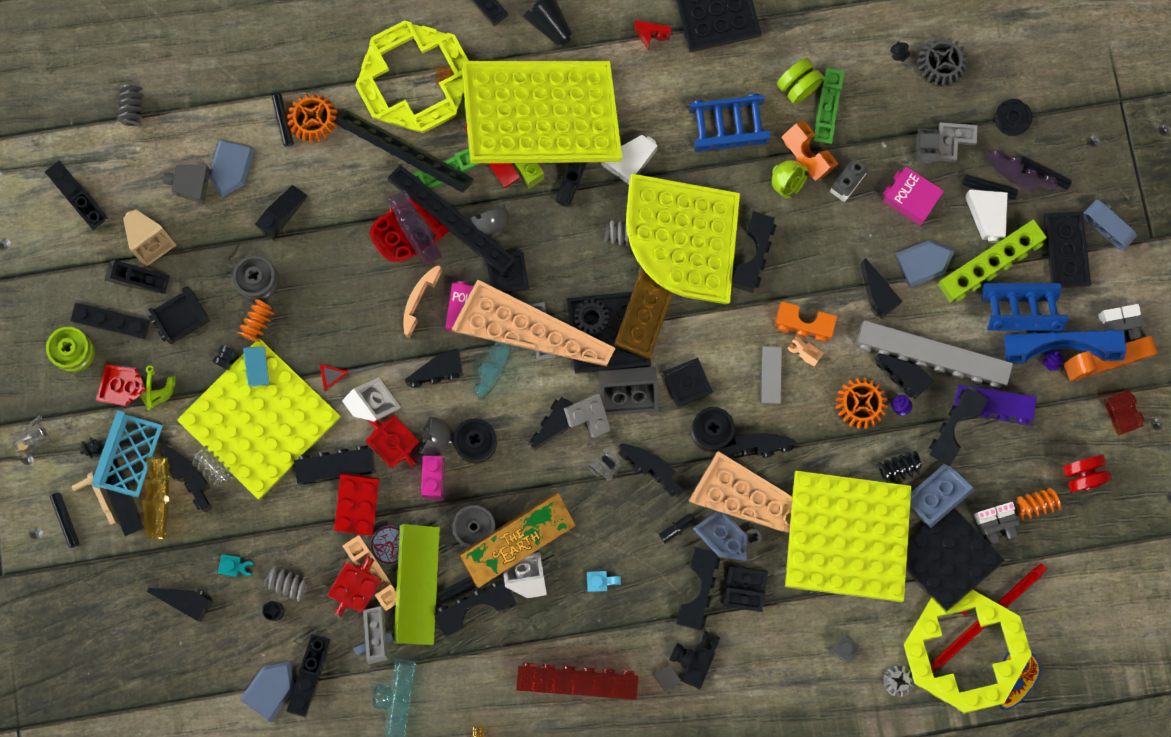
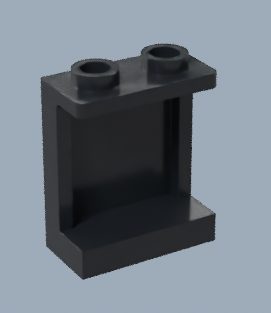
[148,286,210,344]

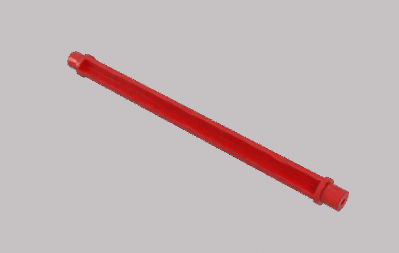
[930,563,1047,673]

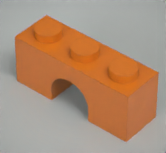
[781,120,839,181]
[774,301,837,343]

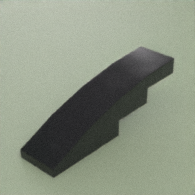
[106,458,144,536]

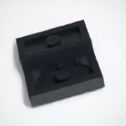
[724,565,768,612]

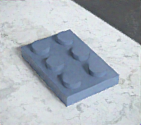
[910,464,974,528]

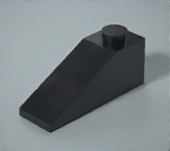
[255,185,308,241]
[860,258,903,319]
[104,260,170,294]
[147,588,213,622]

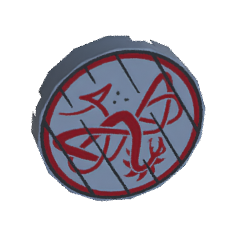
[370,526,400,565]

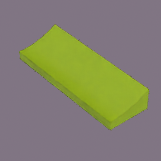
[394,524,440,645]

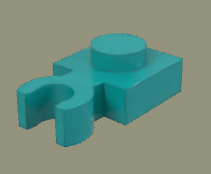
[218,554,255,577]

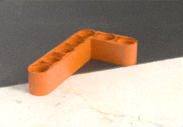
[1063,336,1158,382]

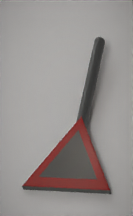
[319,363,385,392]

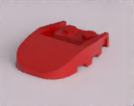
[370,198,449,263]

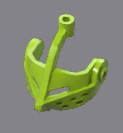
[139,365,176,411]

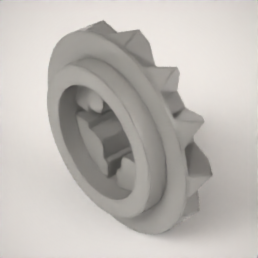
[883,665,915,697]

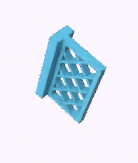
[92,410,163,498]

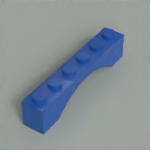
[1004,330,1126,364]

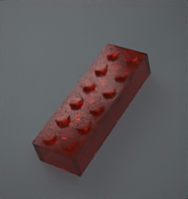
[516,662,638,700]

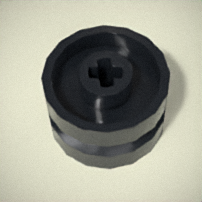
[691,407,735,452]
[453,418,497,464]

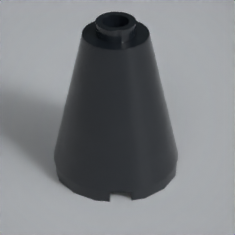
[523,0,572,46]

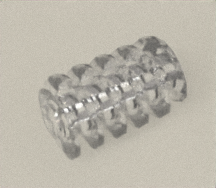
[192,445,233,489]

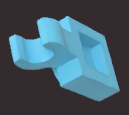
[587,571,621,592]

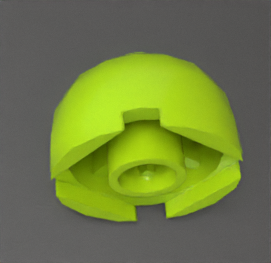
[772,160,808,199]

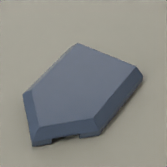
[209,141,255,199]
[895,240,955,288]
[693,511,748,561]
[240,661,295,722]

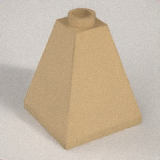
[123,209,177,267]

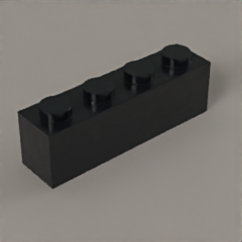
[294,445,377,486]

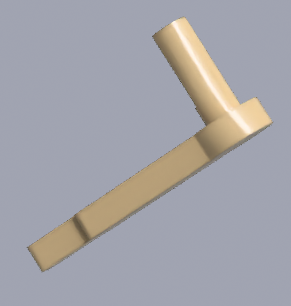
[72,471,117,525]

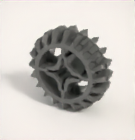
[917,36,968,87]

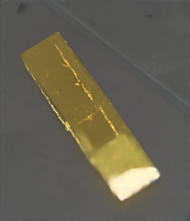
[142,456,169,539]

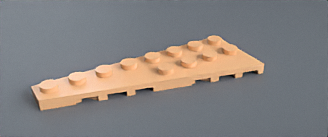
[452,280,615,366]
[689,451,792,534]

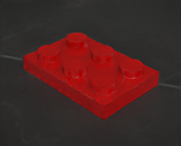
[334,473,380,536]

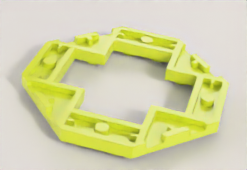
[355,20,469,133]
[904,590,1032,714]

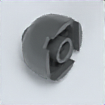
[470,204,509,238]
[420,417,453,456]

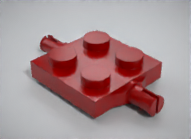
[365,414,420,469]
[327,556,381,616]

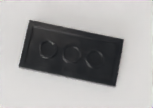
[1044,211,1091,288]

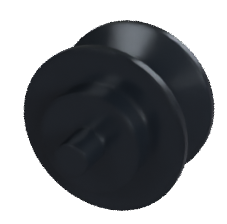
[890,41,911,62]
[80,437,102,458]

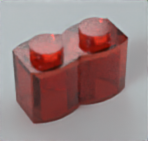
[1104,390,1144,436]

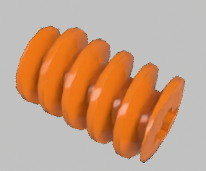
[237,299,275,342]
[1016,488,1061,521]

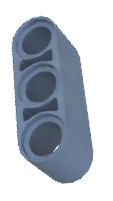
[1083,200,1137,251]

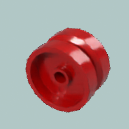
[1062,454,1113,493]

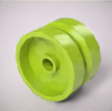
[776,57,825,105]
[46,327,95,373]

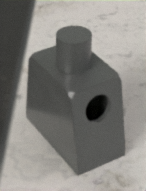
[163,164,210,204]

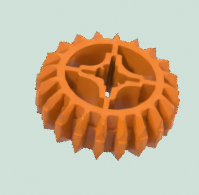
[287,93,338,143]
[835,377,888,429]

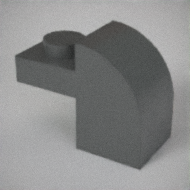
[917,128,942,164]

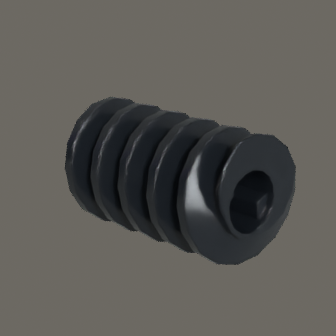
[878,450,922,483]

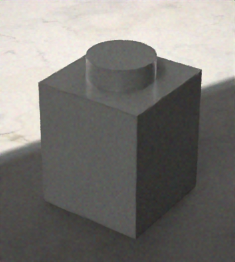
[830,635,860,663]

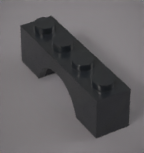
[731,212,776,293]
[929,386,990,466]
[676,547,721,630]
[434,580,517,637]

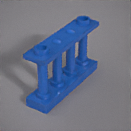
[689,93,771,152]
[981,283,1068,331]

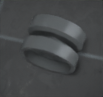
[233,255,279,302]
[452,505,495,548]

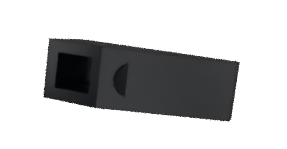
[405,350,464,388]
[874,353,934,399]
[530,396,573,450]

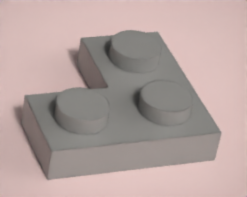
[938,122,977,162]
[564,394,611,438]

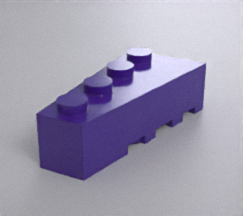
[955,385,1037,427]

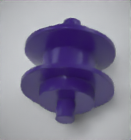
[1043,351,1065,371]
[891,395,913,416]

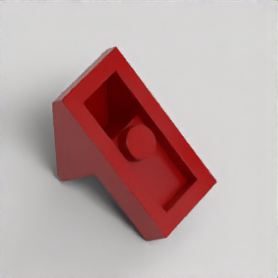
[634,20,672,50]

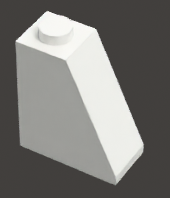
[600,135,657,184]
[966,190,1007,243]

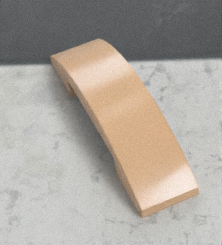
[404,265,442,338]
[343,535,396,611]

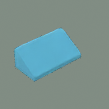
[243,347,270,388]

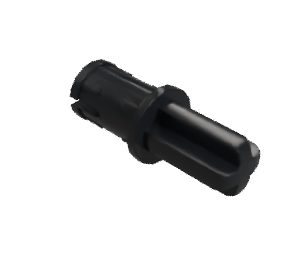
[658,514,696,544]

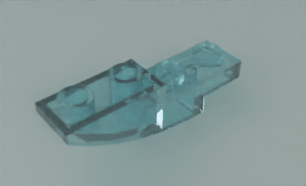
[475,341,511,401]

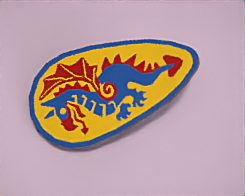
[999,652,1041,711]

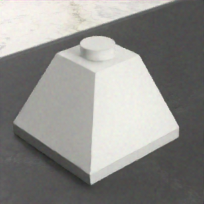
[342,377,401,421]
[503,552,547,598]

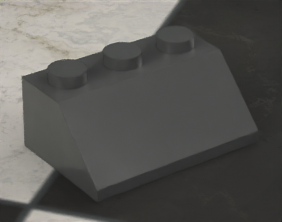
[598,367,659,415]

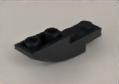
[45,160,108,230]
[716,433,797,459]
[618,443,684,498]
[160,445,212,513]
[286,634,331,718]

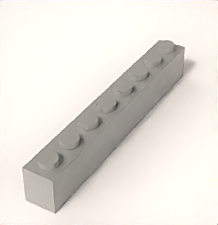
[855,321,1013,390]

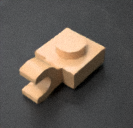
[788,337,824,366]

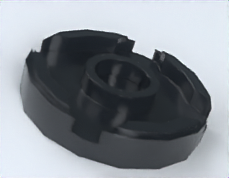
[994,99,1032,136]

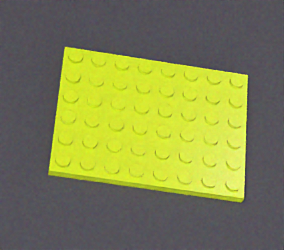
[462,61,622,163]

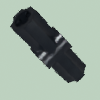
[555,162,587,207]

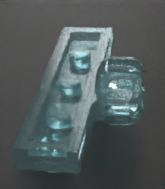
[373,658,416,737]

